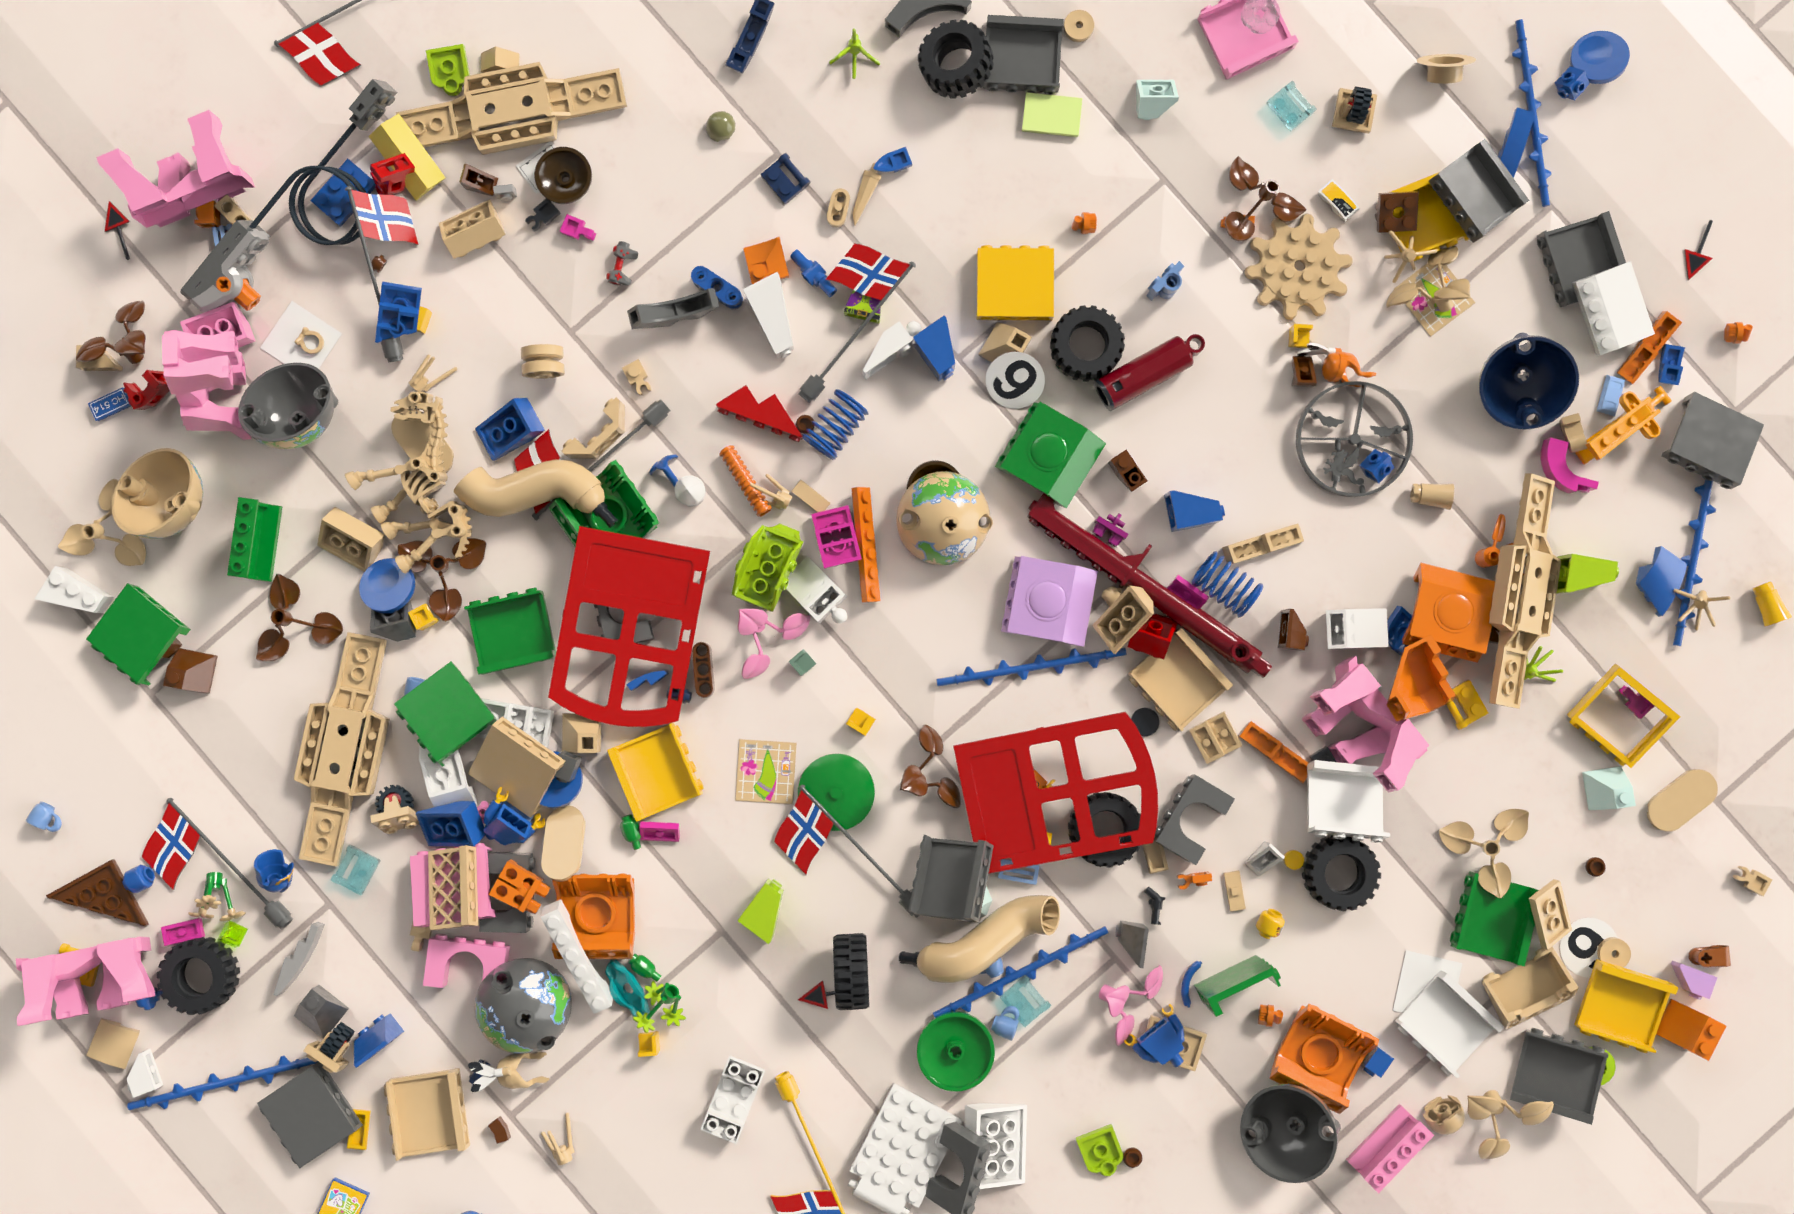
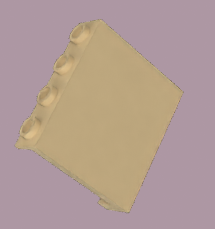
[1128,628,1233,732]
[468,717,565,818]
[384,1068,470,1161]

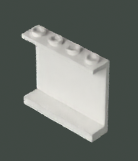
[1307,760,1390,843]
[1395,970,1504,1078]

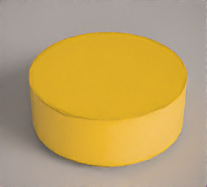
[1283,850,1304,870]

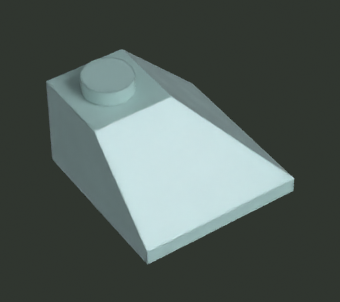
[1136,80,1179,120]
[1582,766,1636,810]

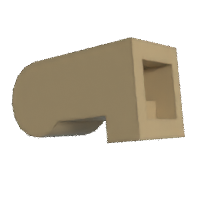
[214,194,252,224]
[1559,413,1587,453]

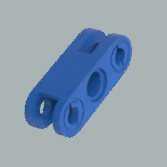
[691,266,743,309]

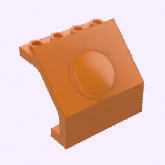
[1402,563,1495,663]
[552,873,635,959]
[1269,1004,1379,1114]

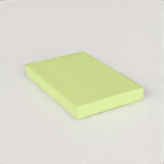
[1022,92,1083,137]

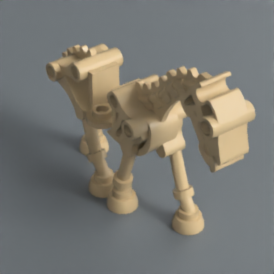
[345,392,472,574]

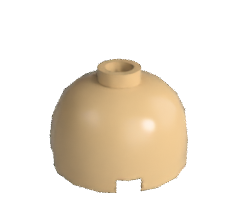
[1423,1095,1465,1134]

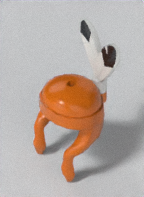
[1297,343,1376,387]

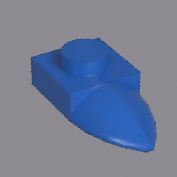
[873,147,912,173]

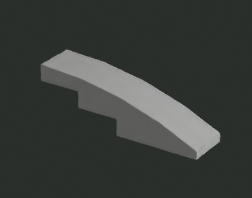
[274,922,325,996]

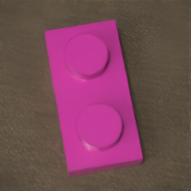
[1167,575,1209,609]
[639,822,680,842]
[161,917,205,946]

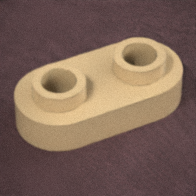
[827,188,850,228]

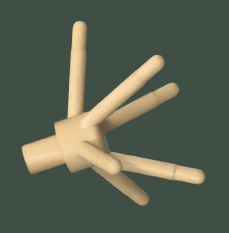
[1384,231,1437,283]
[1673,589,1730,631]

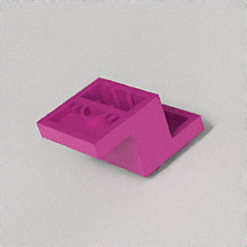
[811,505,862,569]

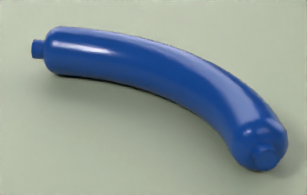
[1181,961,1202,1008]

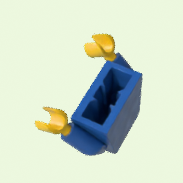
[483,787,545,845]
[1124,1004,1185,1068]

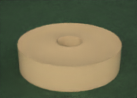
[1064,10,1094,42]
[1597,937,1631,967]

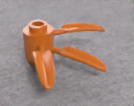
[1475,514,1524,576]

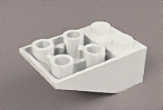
[1326,609,1389,650]

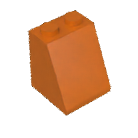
[1656,999,1727,1061]

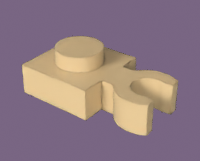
[622,359,651,396]
[1733,866,1773,897]

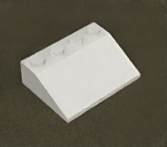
[1572,261,1655,355]
[963,1103,1027,1189]

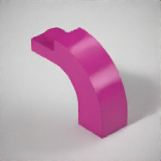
[1540,437,1599,494]

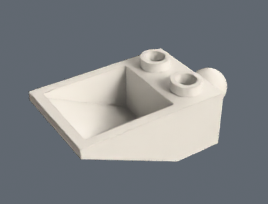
[863,321,921,379]
[786,556,847,624]

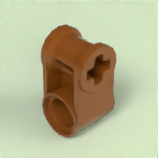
[1688,945,1731,967]

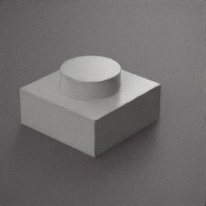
[493,184,517,201]

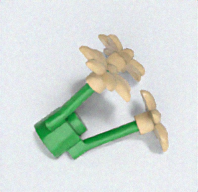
[188,872,246,921]

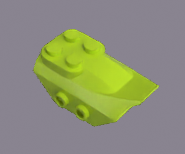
[731,523,804,612]

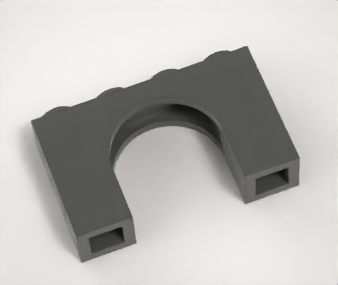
[594,604,654,643]
[1154,774,1235,865]
[479,852,535,933]
[925,1122,991,1214]

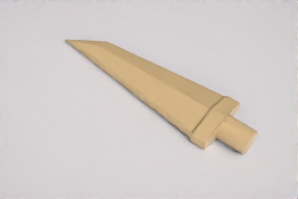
[853,163,882,226]

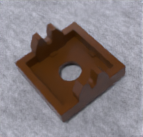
[1375,191,1419,233]

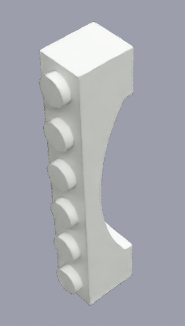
[540,899,613,1014]

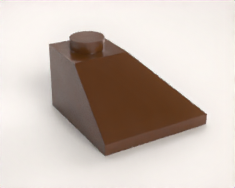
[1278,609,1309,651]
[163,648,218,693]

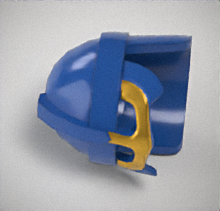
[254,849,294,893]

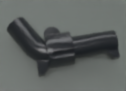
[1144,886,1165,925]

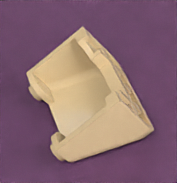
[1482,947,1579,1029]

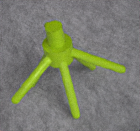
[829,28,880,79]
[1524,646,1563,682]

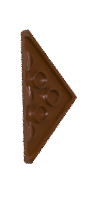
[46,859,149,926]

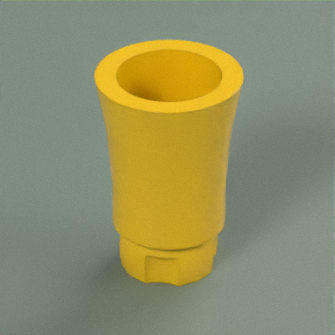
[1753,581,1792,627]

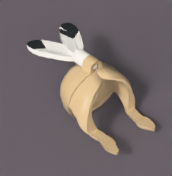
[468,1052,550,1092]

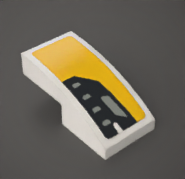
[1318,179,1359,222]

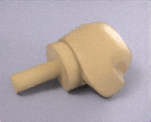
[1102,586,1123,607]

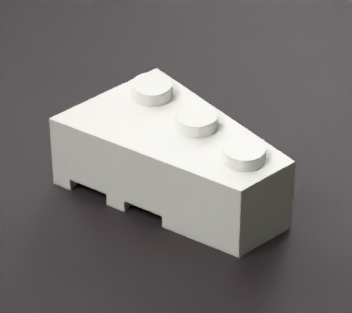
[35,566,114,613]

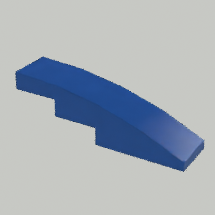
[1498,108,1535,178]

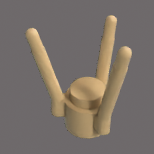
[409,355,457,392]
[750,474,792,509]
[541,1113,575,1165]

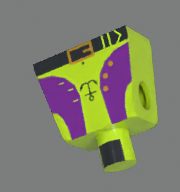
[844,290,881,324]

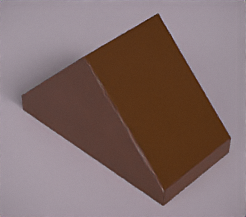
[459,164,498,196]

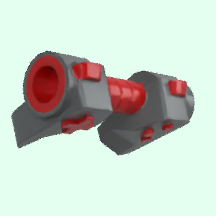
[606,241,638,285]

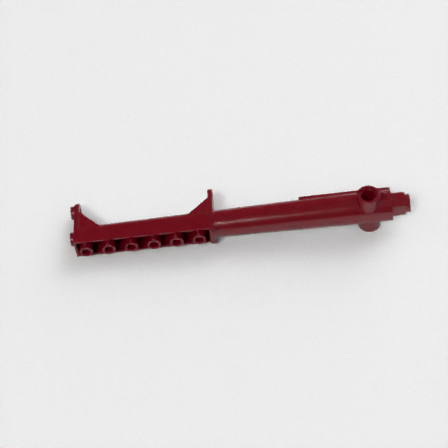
[1027,493,1272,678]

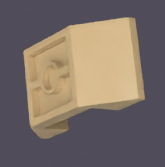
[561,397,625,459]

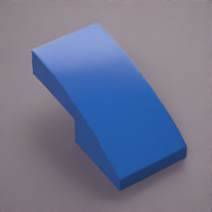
[1659,344,1685,385]
[626,671,669,691]

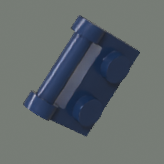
[760,153,811,205]

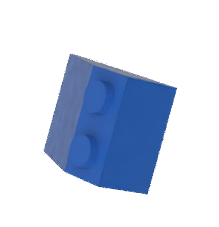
[475,398,545,461]
[415,801,486,847]
[354,1013,404,1068]

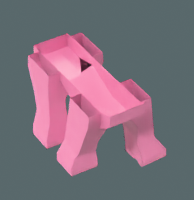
[96,110,255,228]
[162,330,251,440]
[1302,656,1429,793]
[16,937,155,1026]

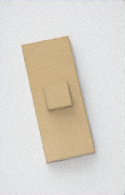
[791,479,830,512]
[1224,870,1246,911]

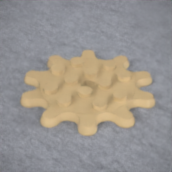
[1244,213,1353,320]

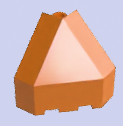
[1386,635,1456,722]

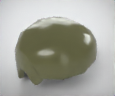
[706,111,736,142]

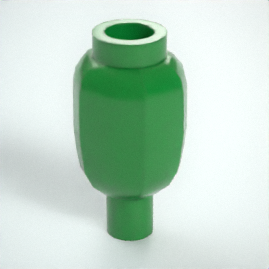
[620,814,641,850]
[628,953,661,982]

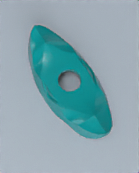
[605,959,650,1017]

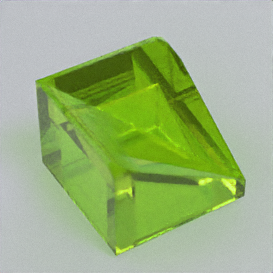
[217,921,248,948]

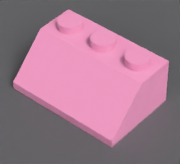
[180,301,255,348]

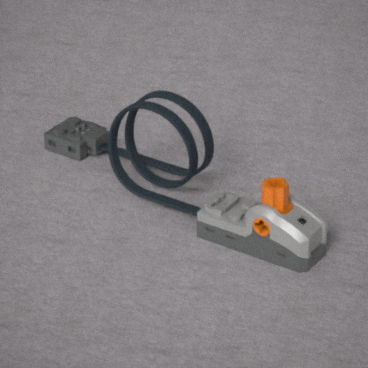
[180,79,398,312]

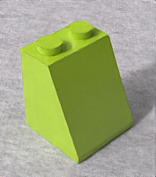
[1556,554,1619,594]
[738,878,784,944]

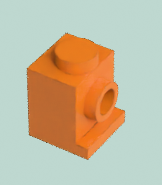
[194,200,221,228]

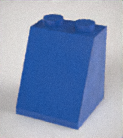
[912,315,955,381]
[1164,490,1225,532]

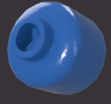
[123,865,155,893]

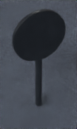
[1131,708,1159,736]

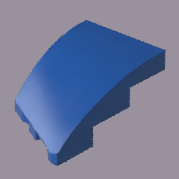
[375,281,422,343]
[1636,546,1687,617]
[1387,606,1412,656]

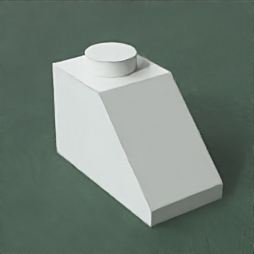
[127,1049,163,1098]

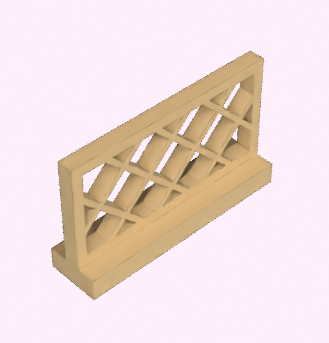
[428,845,478,930]

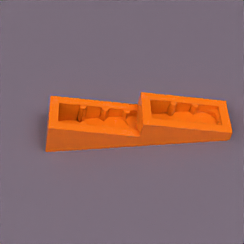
[1617,311,1682,384]
[1240,721,1308,784]

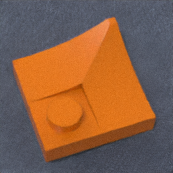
[743,237,789,284]

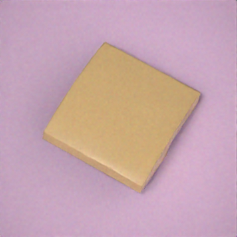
[1189,711,1242,764]
[86,1018,140,1069]

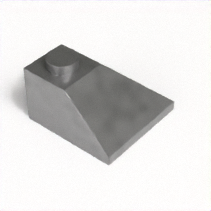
[370,600,416,642]
[1115,921,1149,968]
[294,985,349,1039]

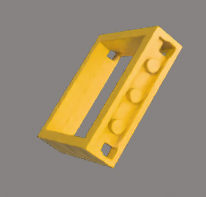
[1567,664,1681,768]

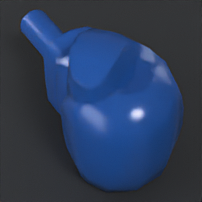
[135,987,163,1010]

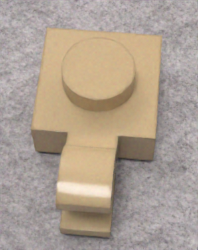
[410,922,432,952]

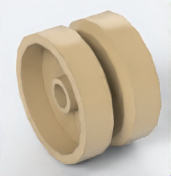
[521,344,565,379]

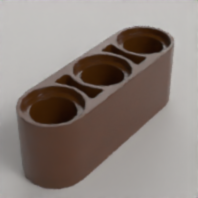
[692,642,715,698]

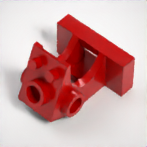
[370,153,415,195]
[123,370,170,410]

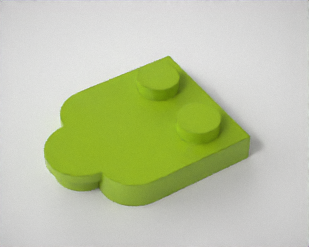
[425,44,470,96]
[1076,1124,1123,1176]

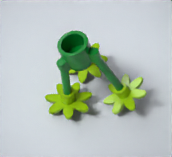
[633,980,686,1033]

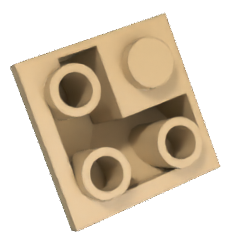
[979,322,1032,363]
[562,713,601,753]

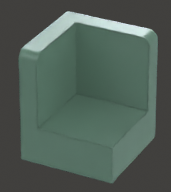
[789,649,817,676]

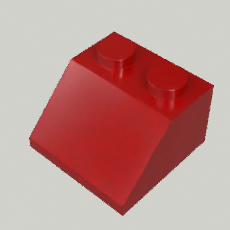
[1127,613,1177,660]

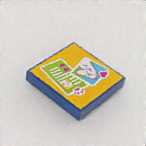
[318,1177,370,1214]

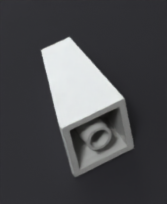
[743,272,794,358]

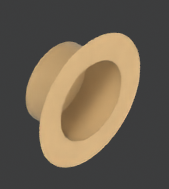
[1416,54,1476,84]

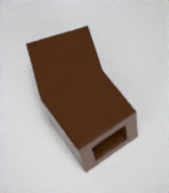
[488,1116,511,1144]

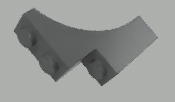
[885,0,972,38]
[627,288,719,329]

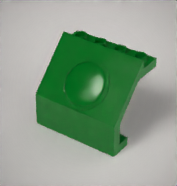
[995,401,1106,509]
[548,460,660,547]

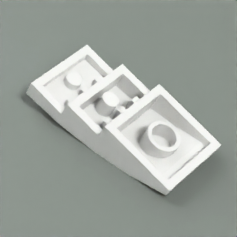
[475,698,554,748]

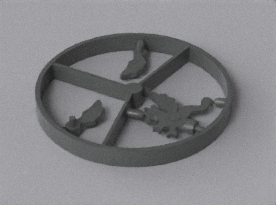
[1296,381,1413,497]

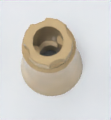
[1410,483,1454,510]

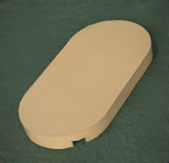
[391,410,454,473]
[1647,769,1718,831]
[541,805,585,882]

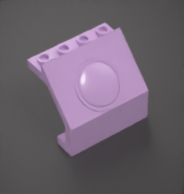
[1001,556,1098,646]

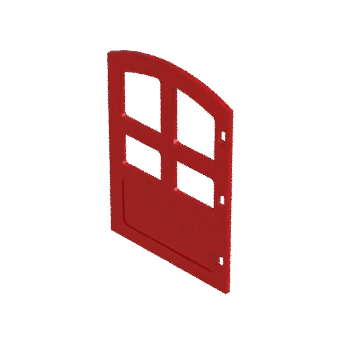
[548,526,710,727]
[953,711,1158,873]

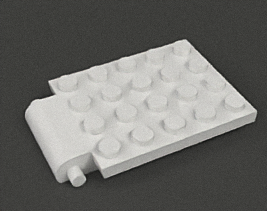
[848,1083,963,1214]

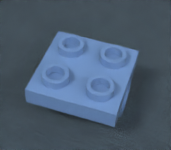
[1146,261,1185,301]

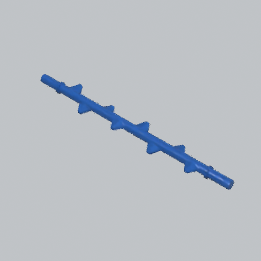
[1512,19,1552,207]
[1673,479,1716,646]
[936,648,1127,687]
[933,926,1109,1017]
[127,1056,318,1110]

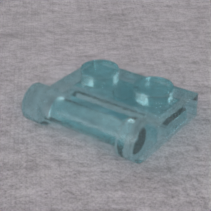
[1266,80,1317,131]
[330,845,381,895]
[1000,975,1051,1027]

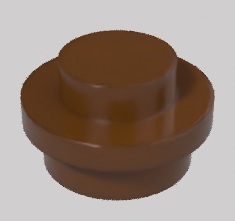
[371,255,387,273]
[796,415,815,434]
[1585,857,1606,877]
[1123,1147,1142,1168]

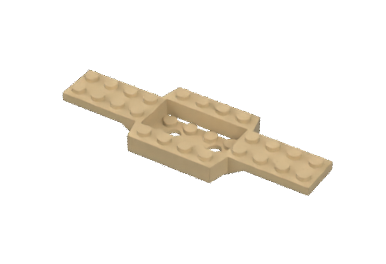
[396,62,627,155]
[1489,473,1561,709]
[294,632,390,867]

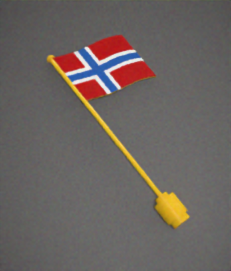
[770,1071,845,1214]

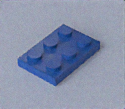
[310,158,376,227]

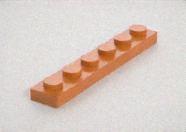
[851,487,880,603]

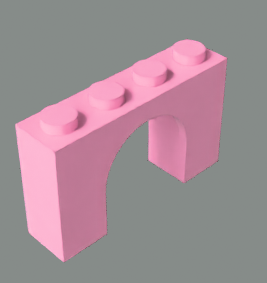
[423,934,510,988]

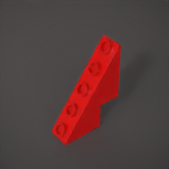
[716,385,803,442]

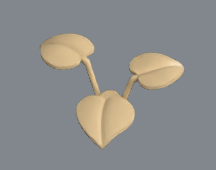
[1386,246,1470,312]
[58,479,146,566]
[1439,809,1529,898]
[1467,1090,1554,1159]

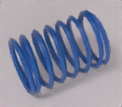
[802,389,869,460]
[1192,551,1263,618]

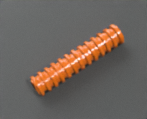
[719,445,772,517]

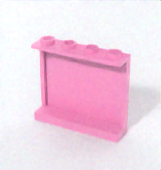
[1197,0,1299,80]
[410,843,496,928]
[1346,1104,1434,1193]

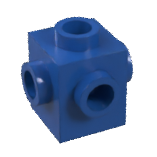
[1555,66,1590,101]
[1359,449,1395,484]

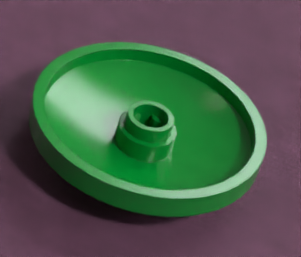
[798,754,875,831]
[917,1012,995,1092]

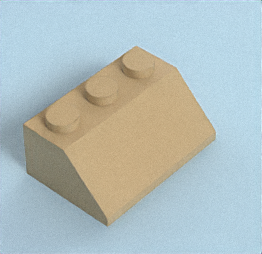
[439,199,506,259]
[317,507,385,572]
[1092,586,1154,654]

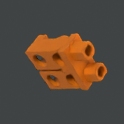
[489,859,551,914]

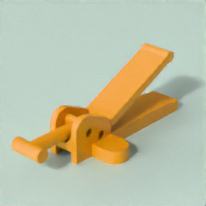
[1575,386,1672,465]

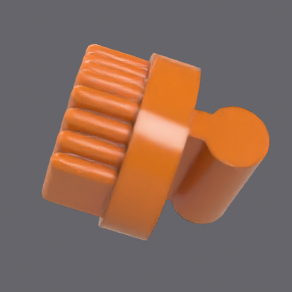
[1072,212,1097,234]
[1724,322,1753,344]
[1258,1004,1283,1027]

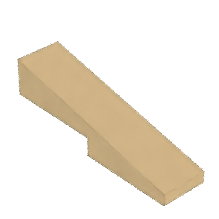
[1222,523,1304,565]

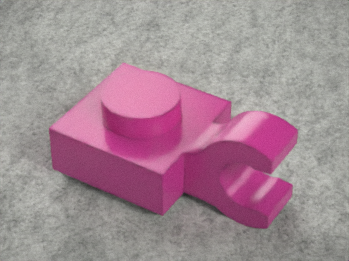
[560,214,596,241]
[1618,685,1655,719]

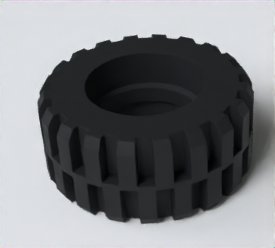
[918,19,994,99]
[1050,305,1125,382]
[1068,792,1140,868]
[1302,835,1381,911]
[833,933,869,1010]
[157,937,240,1015]

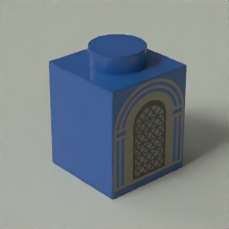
[1361,1047,1394,1078]

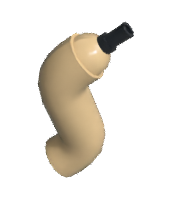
[453,459,618,528]
[899,895,1060,983]

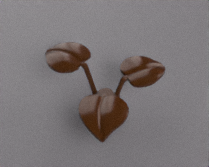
[1225,156,1307,241]
[76,300,146,364]
[398,538,487,621]
[256,574,343,661]
[900,725,961,808]

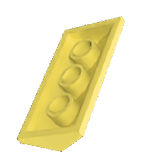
[368,114,446,200]

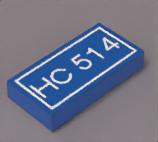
[88,387,131,421]

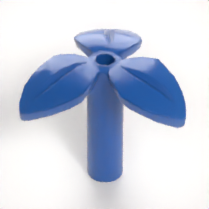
[649,455,678,487]

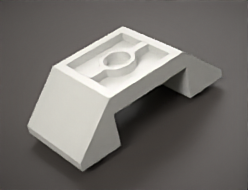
[419,745,477,807]
[700,1055,765,1144]

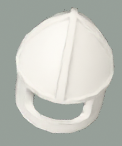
[675,475,706,507]

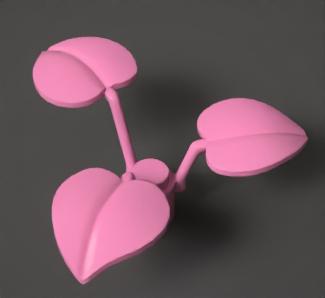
[738,609,810,679]
[1099,965,1163,1046]

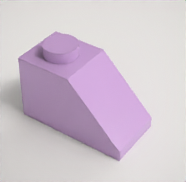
[1671,960,1718,1000]

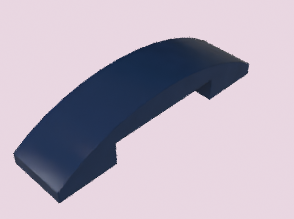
[725,0,775,74]

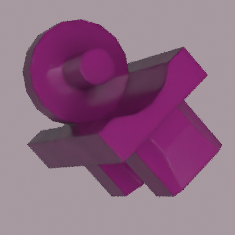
[1092,513,1129,547]

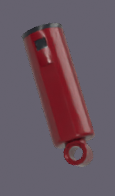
[1094,334,1205,411]

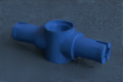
[790,249,837,297]

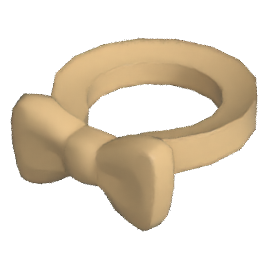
[295,327,324,354]

